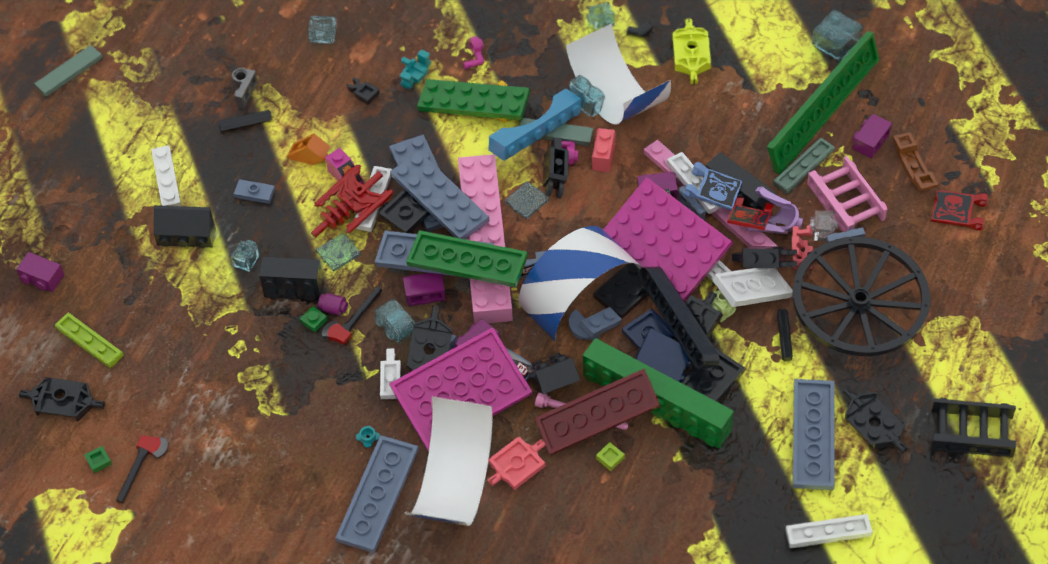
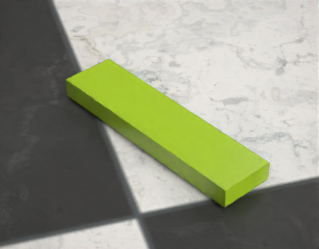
[55,312,124,369]

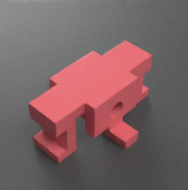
[792,225,815,270]

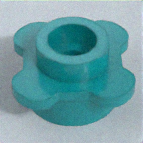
[356,426,380,448]

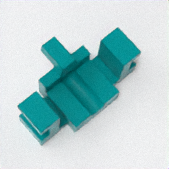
[399,49,431,90]

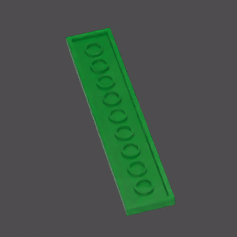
[767,31,880,175]

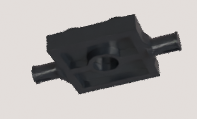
[678,291,723,342]

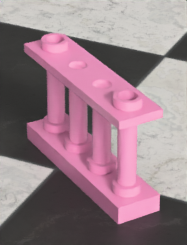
[807,156,887,232]

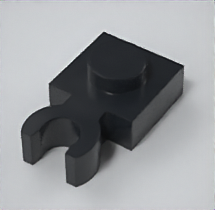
[346,77,380,105]

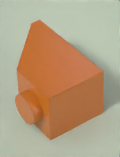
[287,133,330,165]

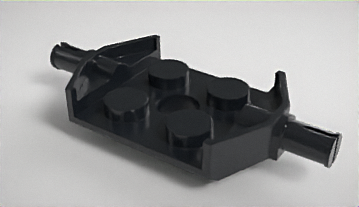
[407,306,452,371]
[19,377,105,422]
[842,387,909,454]

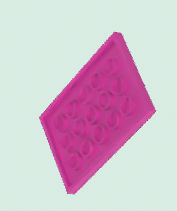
[603,177,733,302]
[389,327,532,452]

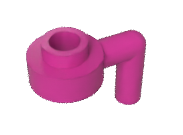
[463,36,484,69]
[561,141,578,165]

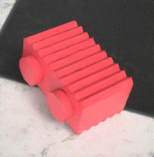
[592,128,615,172]

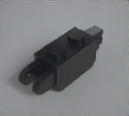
[543,137,569,199]
[732,246,798,268]

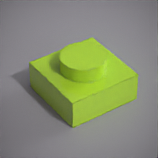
[596,443,625,471]

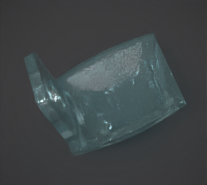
[308,16,336,43]

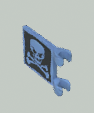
[683,162,742,211]

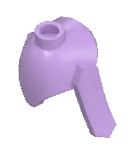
[747,187,803,234]

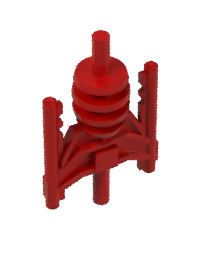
[311,164,393,238]

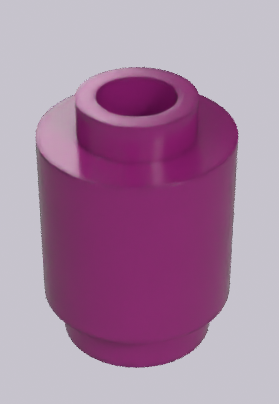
[318,293,348,316]

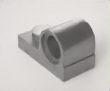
[232,68,258,109]

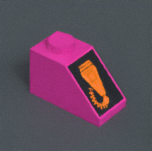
[325,148,364,184]

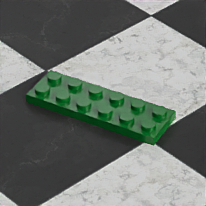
[417,79,530,120]
[406,230,528,288]

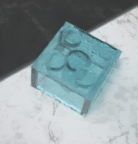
[812,9,863,61]

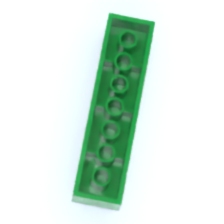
[583,338,734,449]

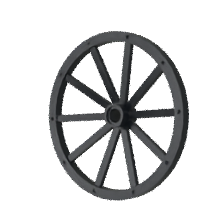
[792,237,930,356]

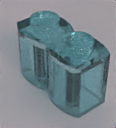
[568,75,605,117]
[374,298,415,343]

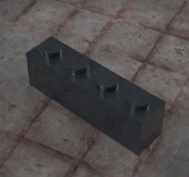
[705,152,777,210]

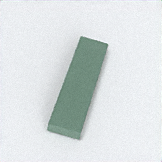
[34,45,103,97]
[520,118,593,146]
[773,138,835,194]

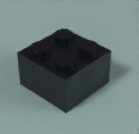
[527,353,580,394]

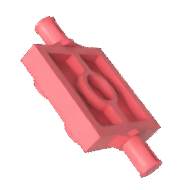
[488,437,546,490]

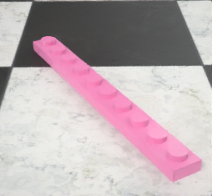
[644,140,777,247]

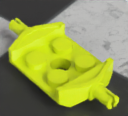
[672,18,711,84]

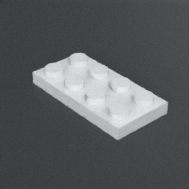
[712,268,792,307]

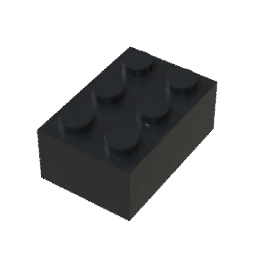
[259,257,324,301]

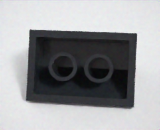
[154,205,216,248]

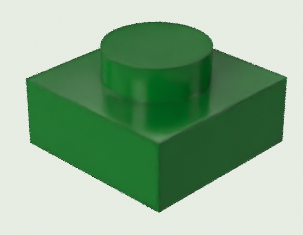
[300,306,328,333]
[84,446,112,473]

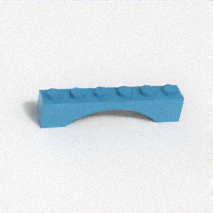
[488,89,582,161]

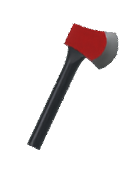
[322,286,382,345]
[116,435,168,504]

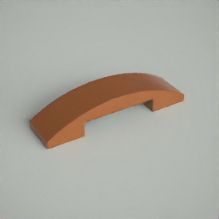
[893,132,939,191]

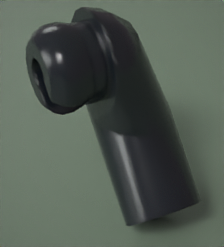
[627,22,653,38]

